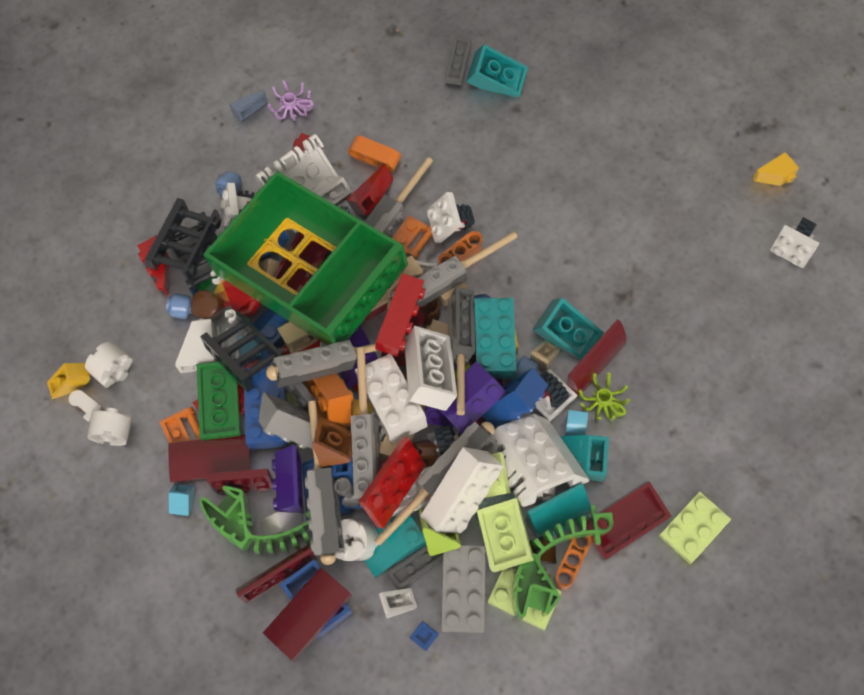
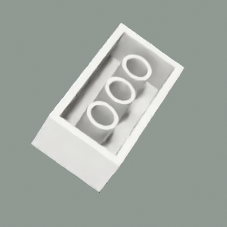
[405,326,457,411]
[355,354,427,444]
[420,447,504,533]

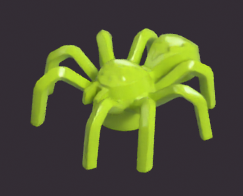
[579,372,630,421]

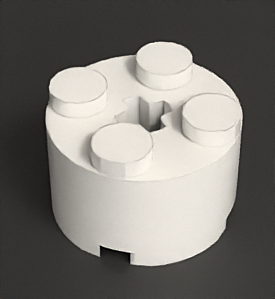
[85,341,133,388]
[87,408,132,446]
[335,519,378,561]

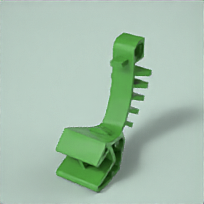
[199,486,311,554]
[512,504,613,620]

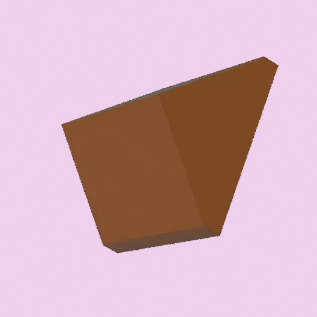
[312,416,352,467]

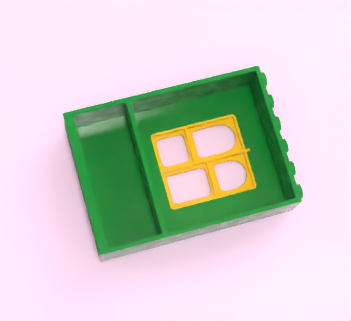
[203,171,408,345]

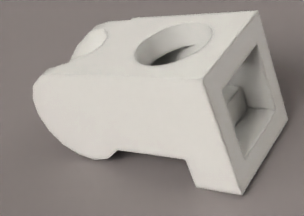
[69,390,105,423]

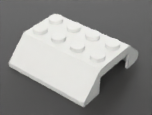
[255,134,352,233]
[489,414,590,507]

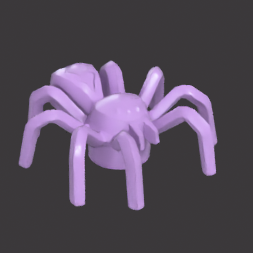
[267,80,314,121]

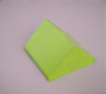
[419,508,461,556]

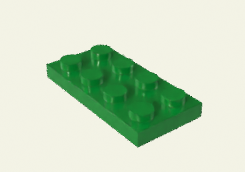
[196,362,241,441]

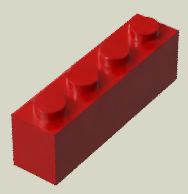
[375,273,426,357]

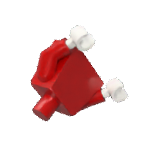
[210,271,261,324]

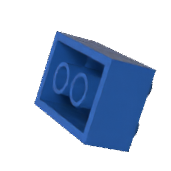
[482,367,548,429]
[280,559,353,639]

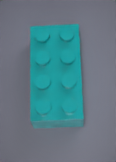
[474,298,517,379]

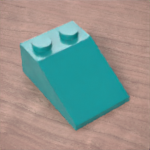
[466,44,528,97]
[532,298,604,361]
[364,515,427,578]

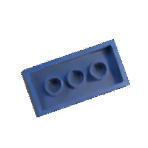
[244,366,290,450]

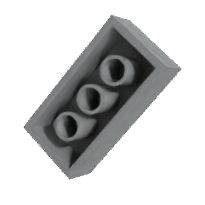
[441,545,486,633]

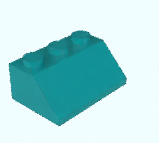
[525,483,591,540]

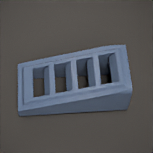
[229,90,268,122]

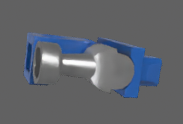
[332,457,364,510]

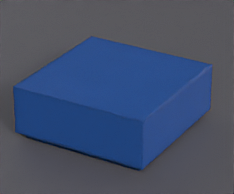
[409,620,439,651]

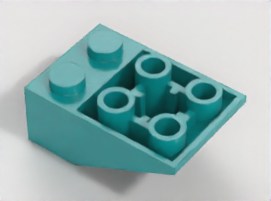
[560,435,609,482]

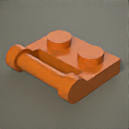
[392,215,433,260]
[159,407,201,443]

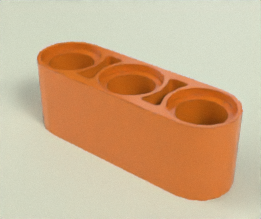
[348,135,402,172]
[438,231,483,265]
[554,536,592,590]

